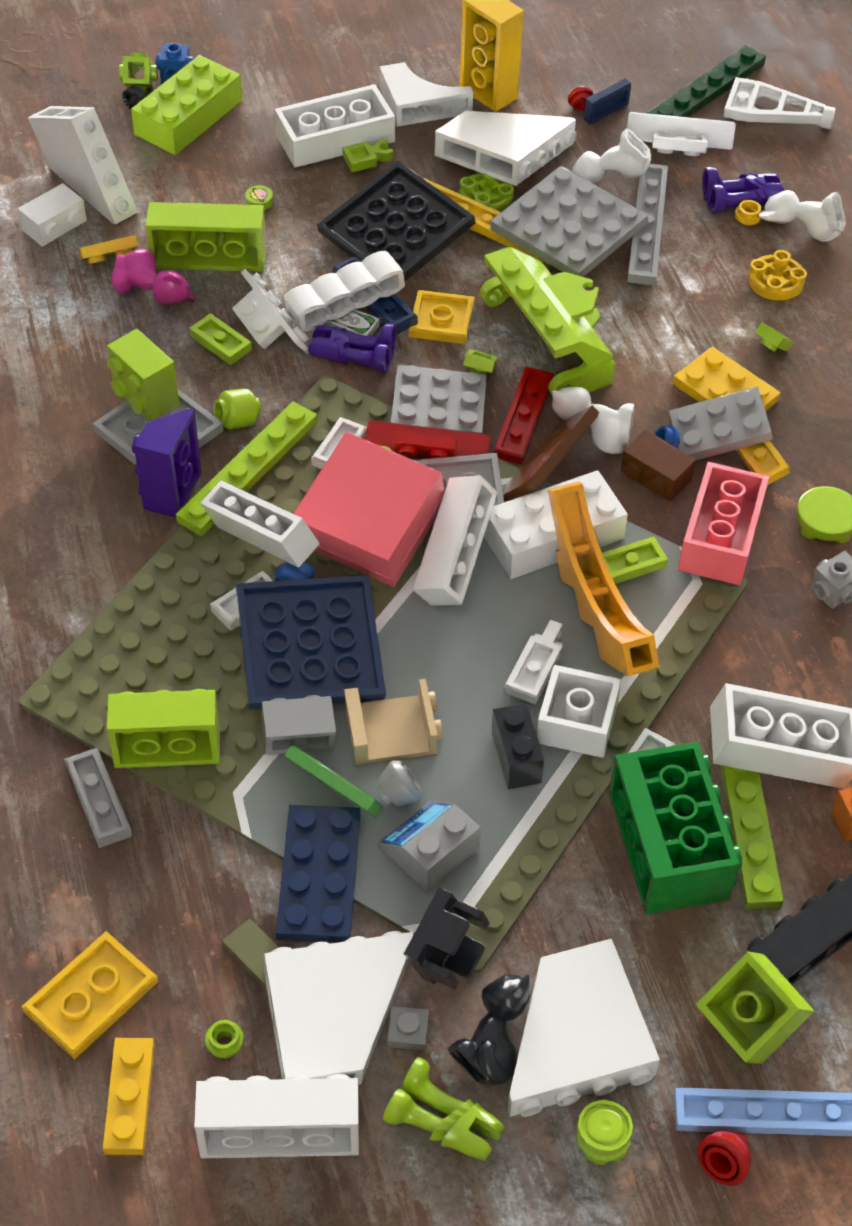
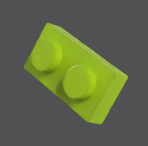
[189,313,252,366]
[602,536,668,584]

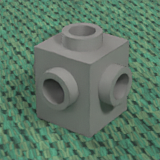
[810,551,852,609]

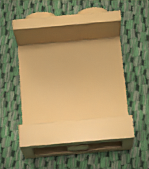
[344,679,443,765]

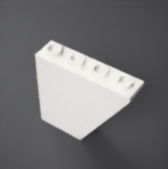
[28,106,138,224]
[435,111,576,186]
[264,931,413,1085]
[507,939,660,1117]

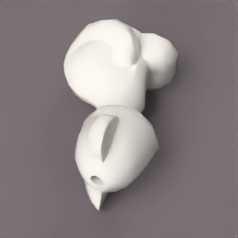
[572,129,651,184]
[759,190,846,242]
[552,387,635,454]

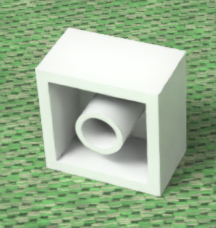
[537,665,621,758]

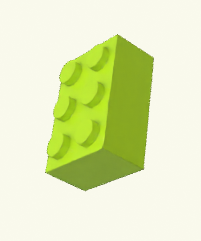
[107,689,220,768]

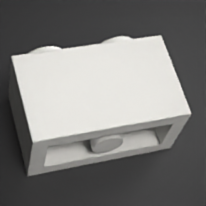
[18,183,87,247]

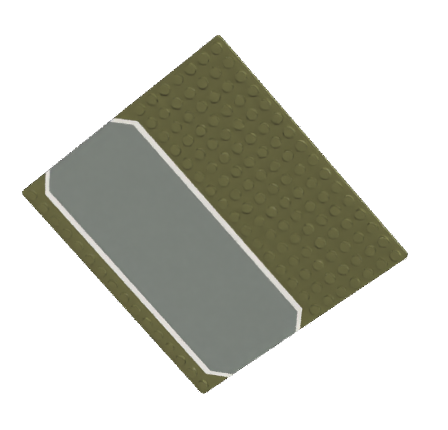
[19,375,747,973]

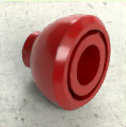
[697,1131,751,1186]

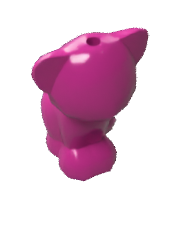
[112,248,195,305]

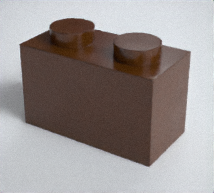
[620,430,696,501]

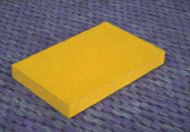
[22,931,158,1060]

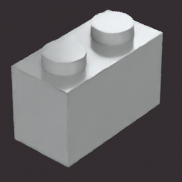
[261,695,336,755]

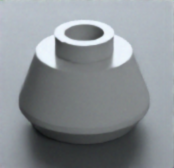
[377,761,422,807]

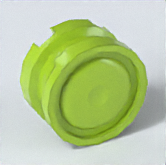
[576,1100,633,1165]

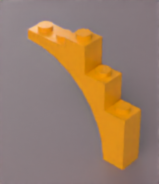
[548,482,660,676]

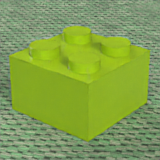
[107,329,180,422]
[695,951,814,1064]

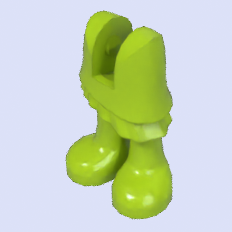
[382,1057,505,1161]

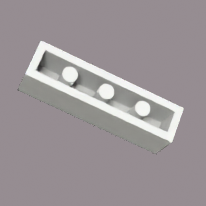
[413,475,498,606]
[200,481,320,568]

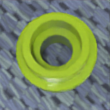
[205,1020,244,1058]

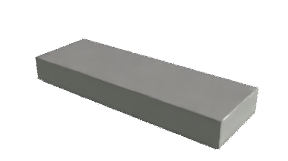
[64,748,132,849]

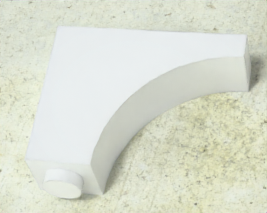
[380,62,473,127]

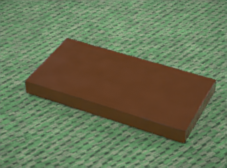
[502,405,599,502]

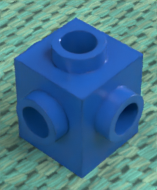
[155,43,194,85]

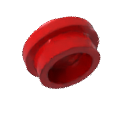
[568,86,594,111]

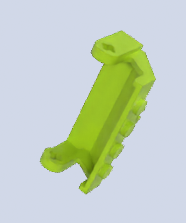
[479,247,615,395]

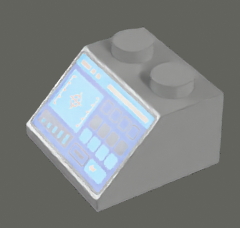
[378,801,481,892]

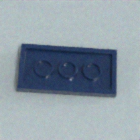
[276,805,361,943]

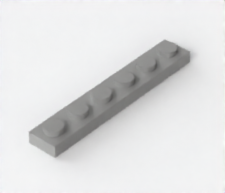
[627,164,668,286]

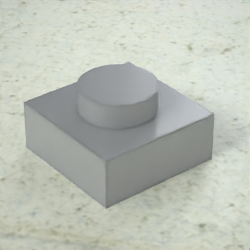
[387,1006,429,1051]

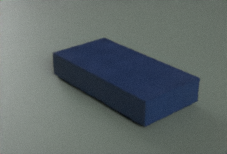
[584,78,631,124]

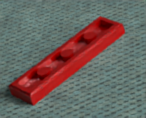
[493,366,554,465]

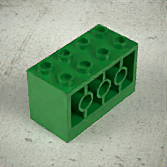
[609,742,742,915]

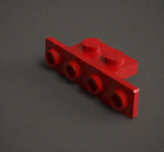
[365,420,490,459]

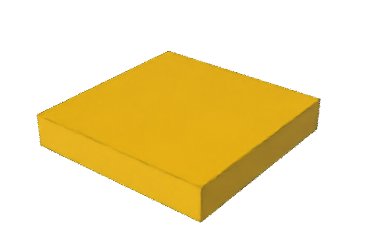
[409,290,475,344]

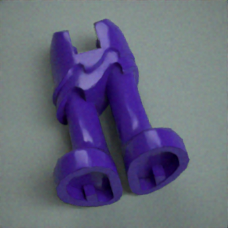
[702,167,785,212]
[308,323,396,373]

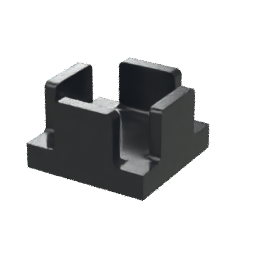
[403,887,490,989]

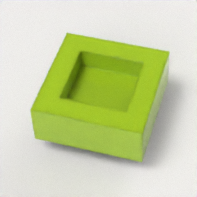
[755,322,794,352]
[463,349,498,374]

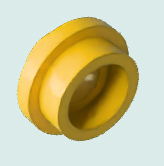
[735,200,763,226]

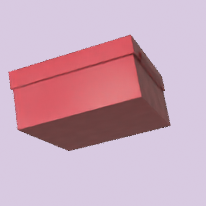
[294,432,445,588]

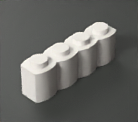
[284,251,405,331]

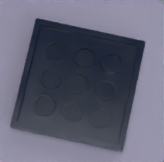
[236,575,386,710]

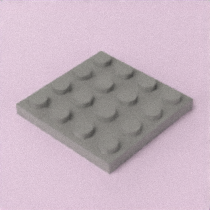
[490,166,649,277]

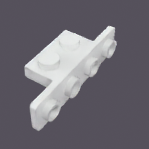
[627,112,736,156]
[232,269,309,355]

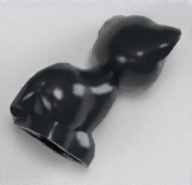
[447,974,531,1084]

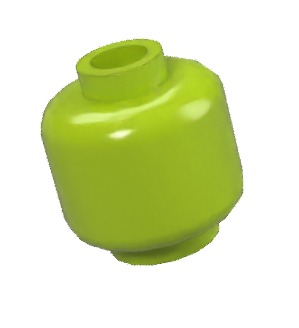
[213,388,261,430]

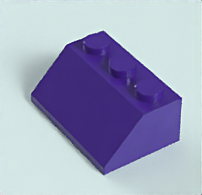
[132,408,202,517]

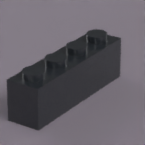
[747,874,852,985]

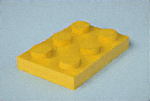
[672,346,781,412]

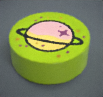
[245,185,273,210]

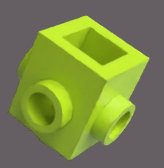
[119,53,158,92]

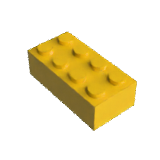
[459,0,524,112]

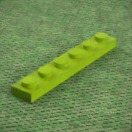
[176,401,318,537]
[720,765,784,910]

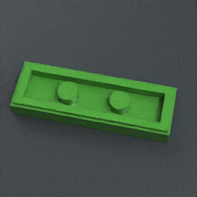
[284,746,383,818]

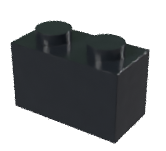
[491,703,544,789]

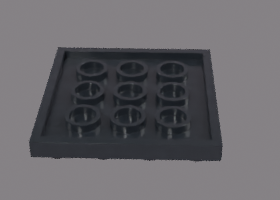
[317,161,476,282]

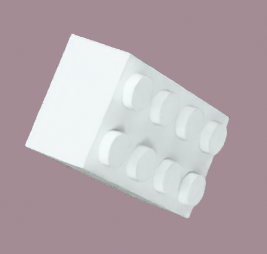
[275,84,395,168]
[484,470,628,580]
[710,683,852,789]
[194,1074,359,1158]

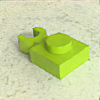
[342,140,393,172]

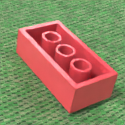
[677,462,770,586]

